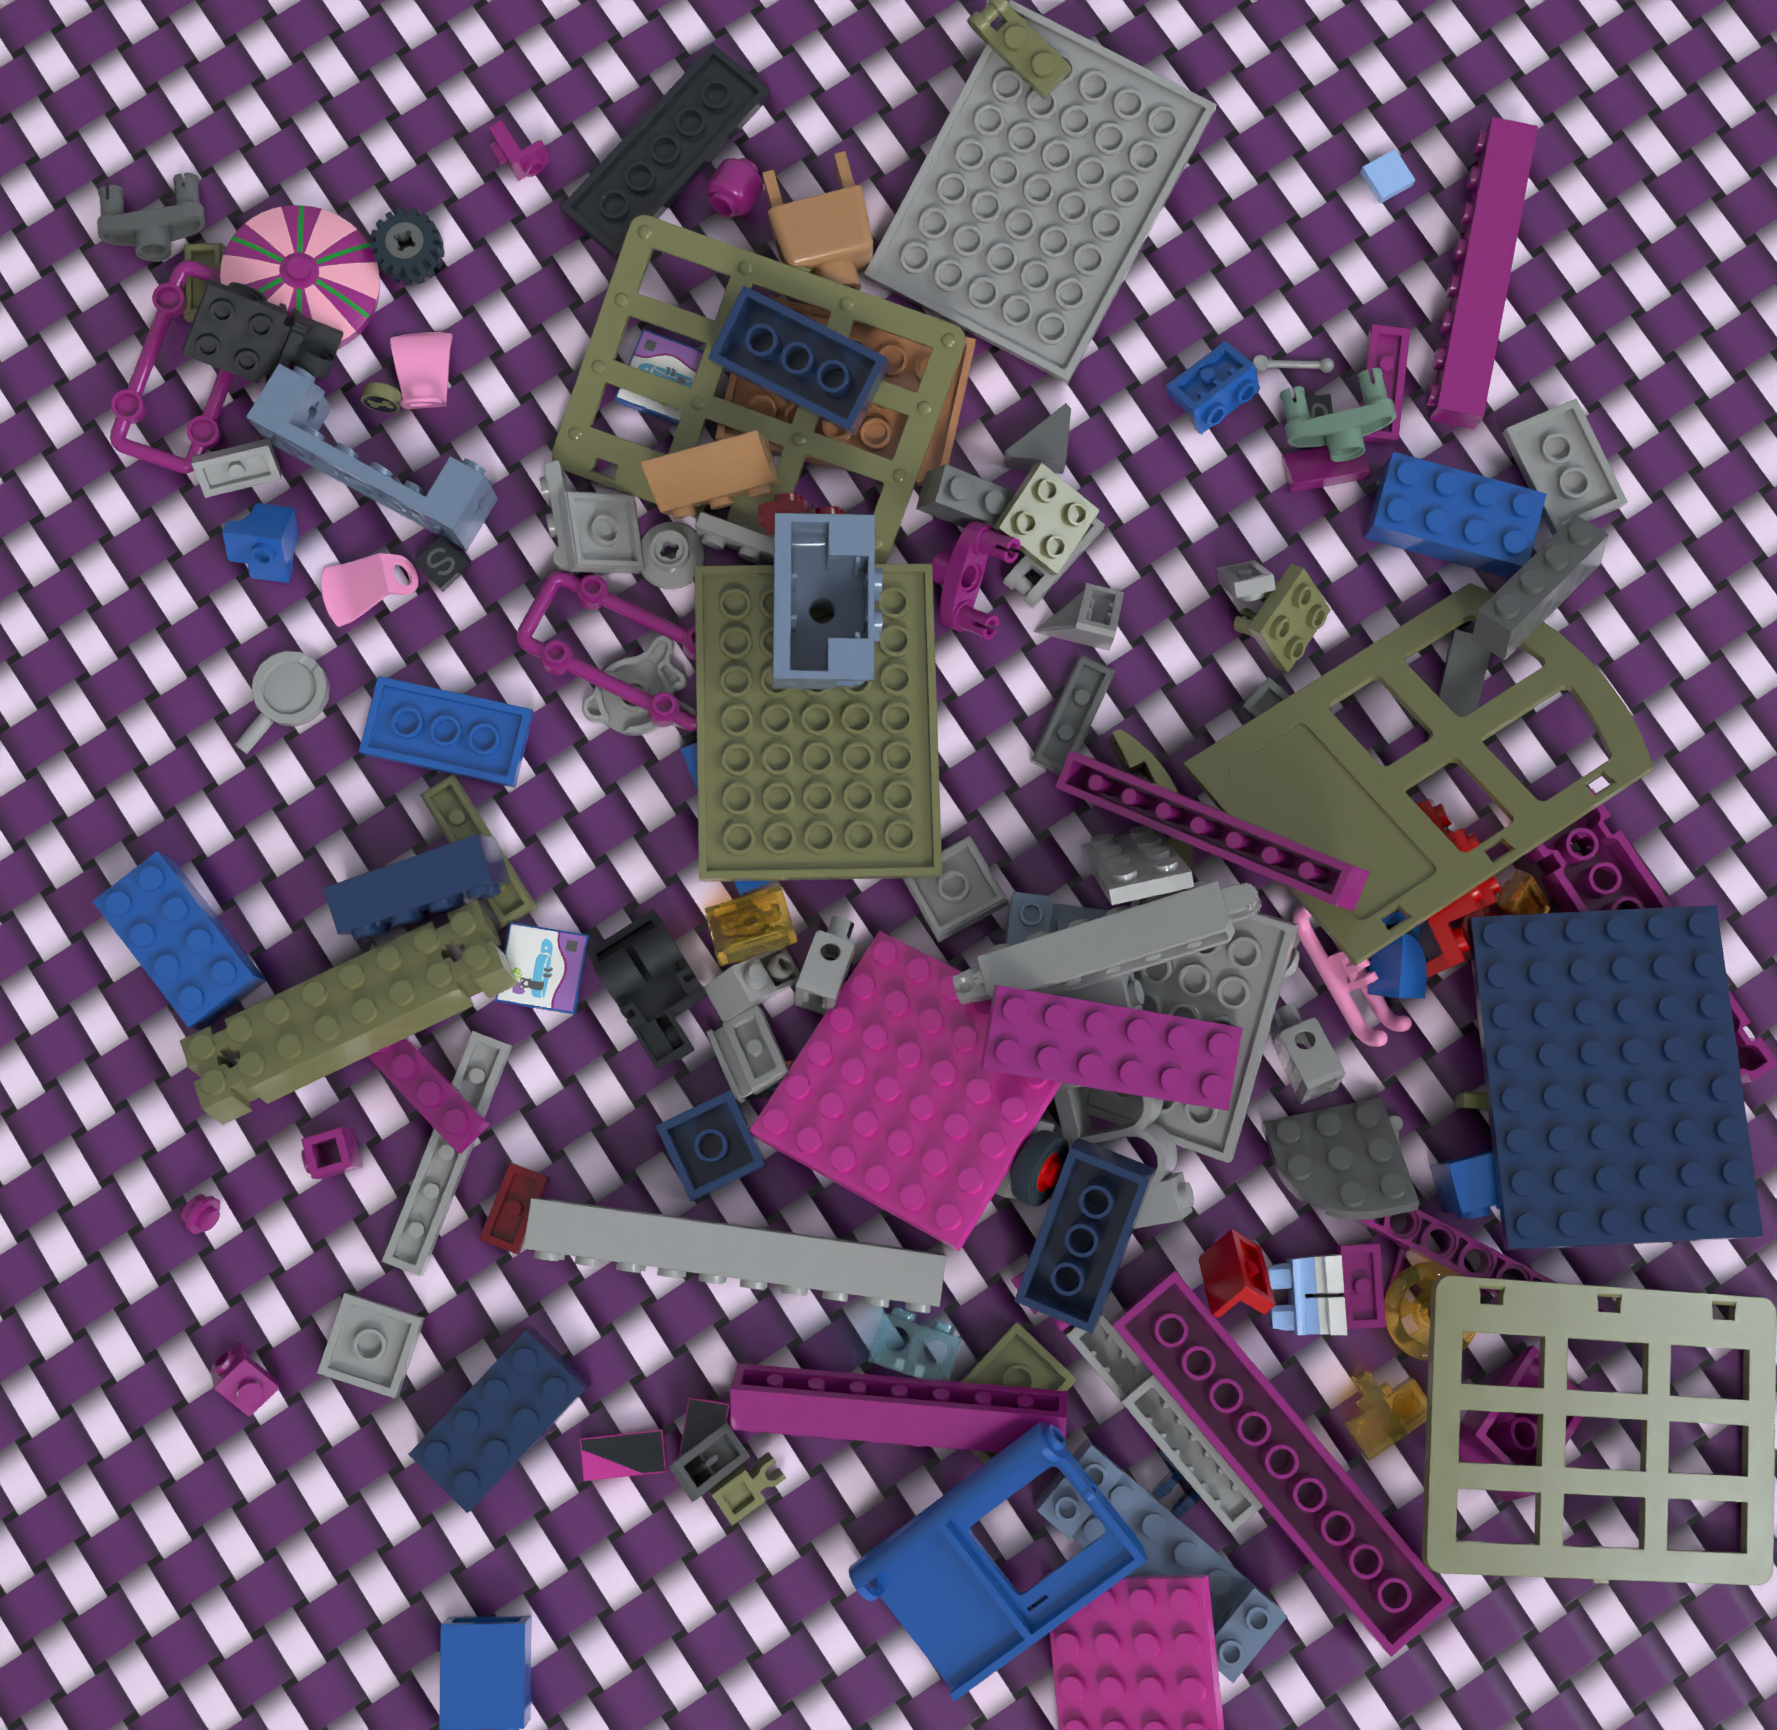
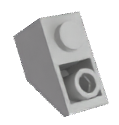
[703,944,800,1022]

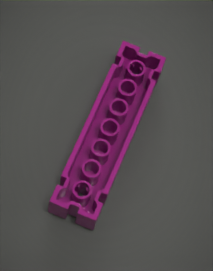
[1524,789,1777,1083]

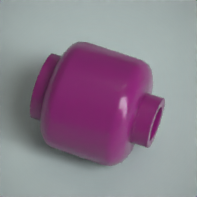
[706,158,763,218]

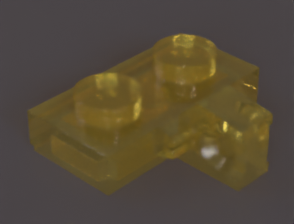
[1343,1369,1427,1461]

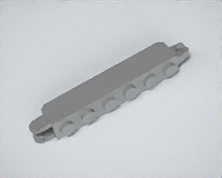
[953,881,1262,1004]

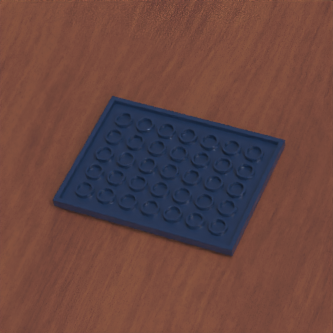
[1467,905,1763,1250]

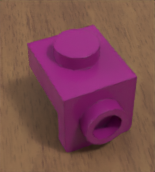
[488,120,550,181]
[210,1342,280,1417]

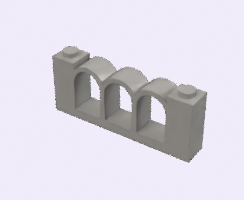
[1054,972,1194,1229]

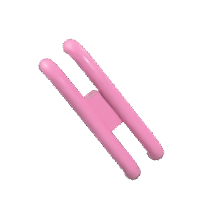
[1293,904,1412,1047]

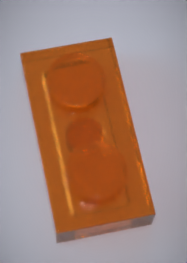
[1497,869,1551,915]

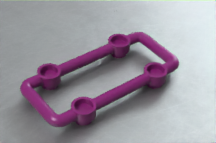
[110,260,234,474]
[516,570,697,731]

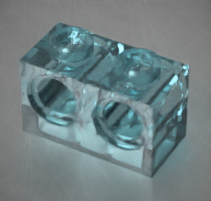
[868,1307,962,1381]

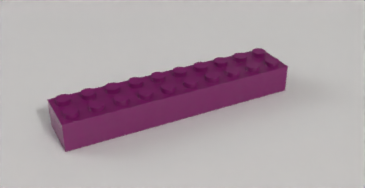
[1109,1269,1455,1657]

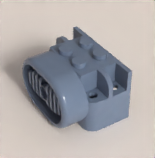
[773,513,883,690]

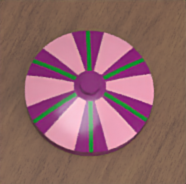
[220,205,380,349]

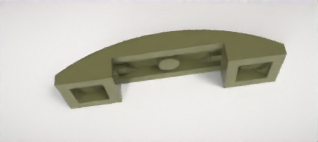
[1109,729,1193,871]

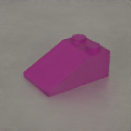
[1459,1345,1583,1502]

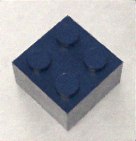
[656,1090,768,1201]

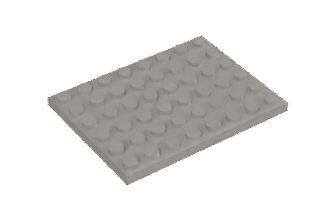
[864,0,1217,384]

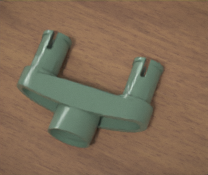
[1279,368,1397,462]

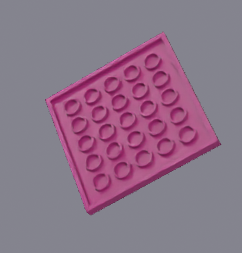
[749,931,1062,1251]

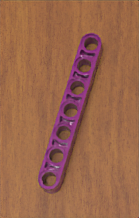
[1353,1209,1605,1312]

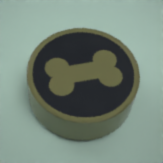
[361,382,403,414]

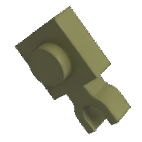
[708,1452,786,1526]

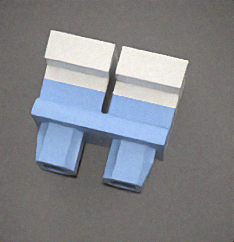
[1266,1254,1347,1335]

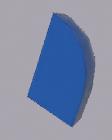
[1367,934,1427,999]

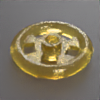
[1384,1262,1477,1361]

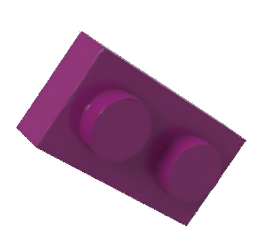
[1336,1244,1386,1329]

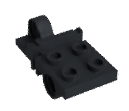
[182,279,344,384]
[586,909,708,1069]

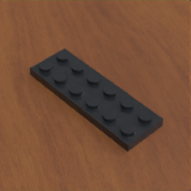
[560,43,771,260]

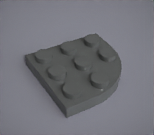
[1263,1097,1419,1220]

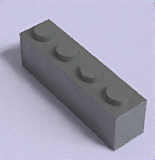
[1472,514,1609,661]

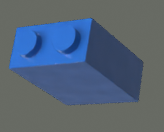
[439,1616,532,1730]

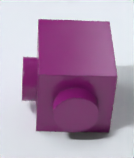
[301,1127,363,1179]

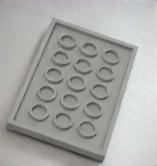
[1082,889,1299,1163]

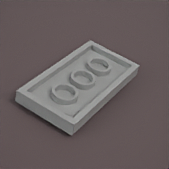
[1081,825,1194,905]

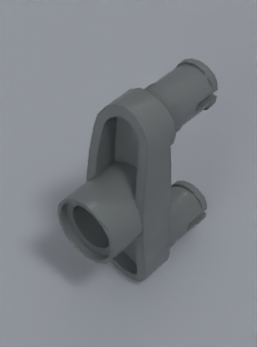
[97,172,206,262]

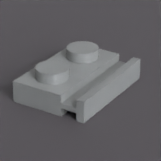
[706,1005,789,1103]

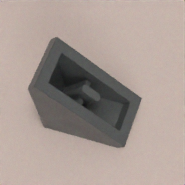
[1004,403,1071,474]
[668,1423,750,1502]

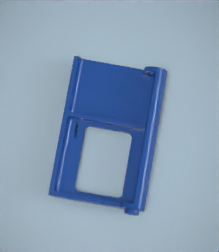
[848,1422,1147,1702]

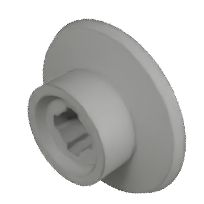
[641,522,706,589]

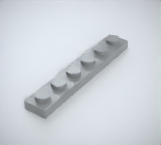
[382,1031,513,1276]

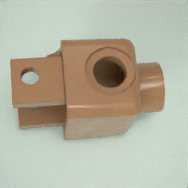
[762,151,873,290]

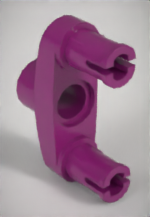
[932,521,1021,640]

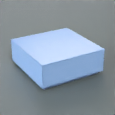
[1360,149,1415,204]

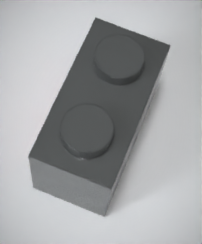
[916,464,1014,532]

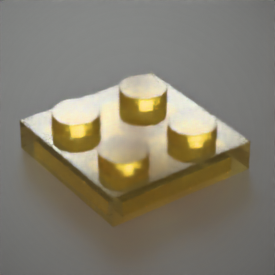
[704,885,798,966]

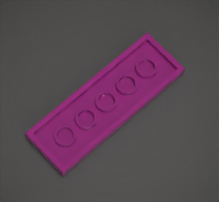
[980,984,1243,1111]

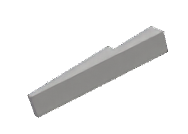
[1064,1315,1263,1534]

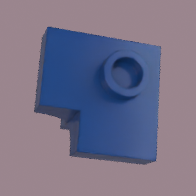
[222,503,299,583]

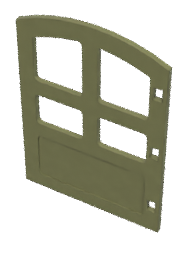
[1184,583,1653,966]

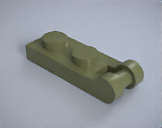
[967,0,1071,100]

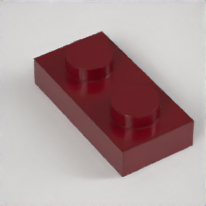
[479,1162,550,1254]

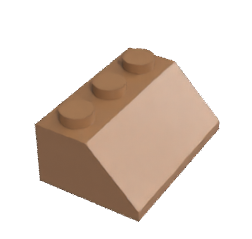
[641,430,780,520]

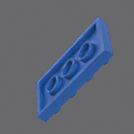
[359,676,534,788]

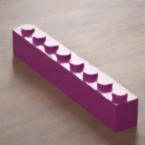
[1425,117,1538,429]
[1055,750,1370,911]
[730,1363,1068,1454]

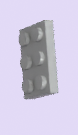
[1502,398,1628,536]

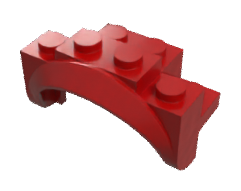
[1417,798,1502,978]

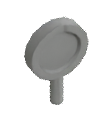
[235,651,330,754]

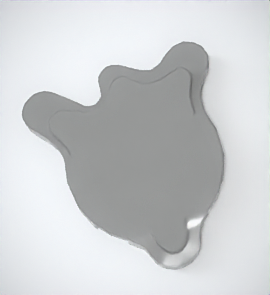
[582,635,697,736]

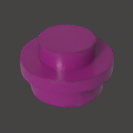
[181,1194,220,1234]

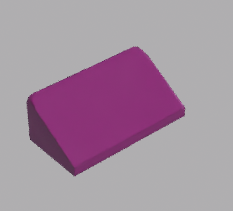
[1281,446,1370,493]

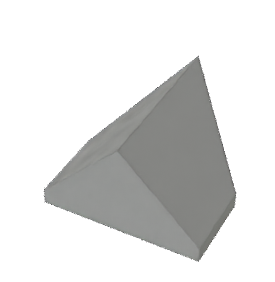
[1034,583,1124,651]

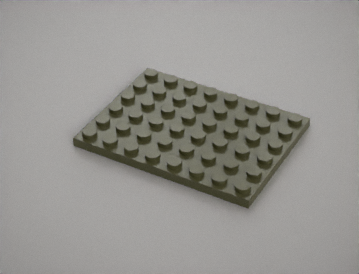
[695,564,942,882]

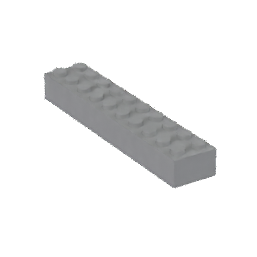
[523,1198,946,1313]

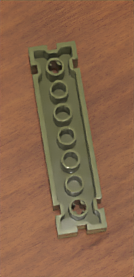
[180,900,518,1125]

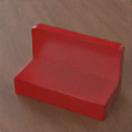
[1199,1229,1276,1318]

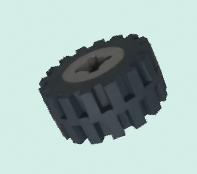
[370,208,445,285]

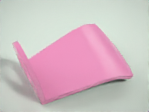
[390,332,453,409]
[321,553,419,627]

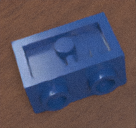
[1165,341,1260,434]

